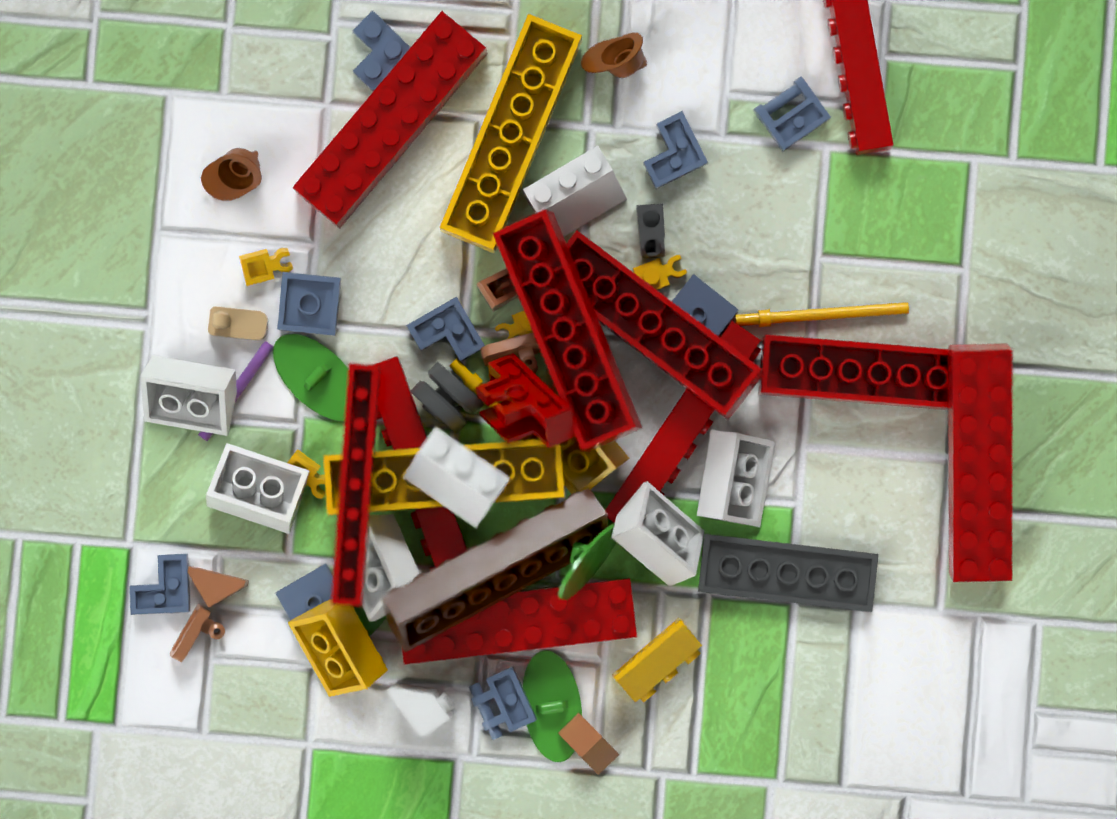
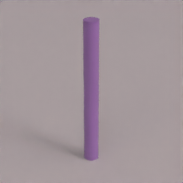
[198,341,274,442]

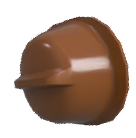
[581,32,647,78]
[201,148,262,201]

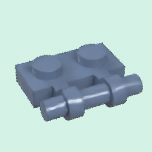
[469,666,538,740]

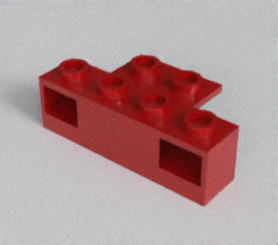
[476,353,574,448]

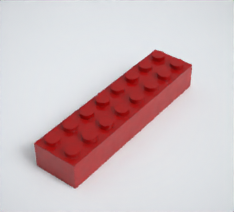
[292,11,487,229]
[492,209,643,451]
[566,230,764,420]
[758,334,948,410]
[948,343,1013,582]
[402,578,637,665]

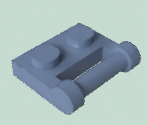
[753,77,831,152]

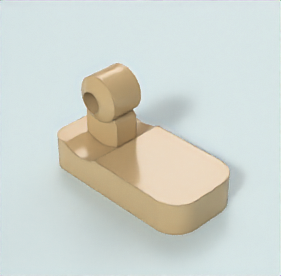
[208,306,268,341]

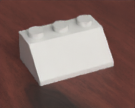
[523,145,627,236]
[140,355,237,436]
[403,427,510,528]
[696,430,775,527]
[206,443,309,534]
[612,481,704,587]
[363,514,420,621]
[387,683,455,740]

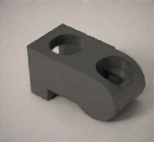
[636,204,665,258]

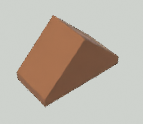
[477,268,518,312]
[188,566,249,608]
[558,713,619,775]

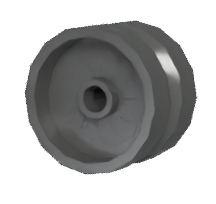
[410,361,484,434]

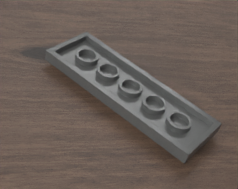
[698,534,879,612]

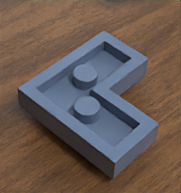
[352,10,411,91]
[643,111,708,189]
[406,297,485,362]
[129,554,191,615]

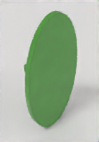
[273,334,348,421]
[558,524,616,600]
[523,650,582,762]

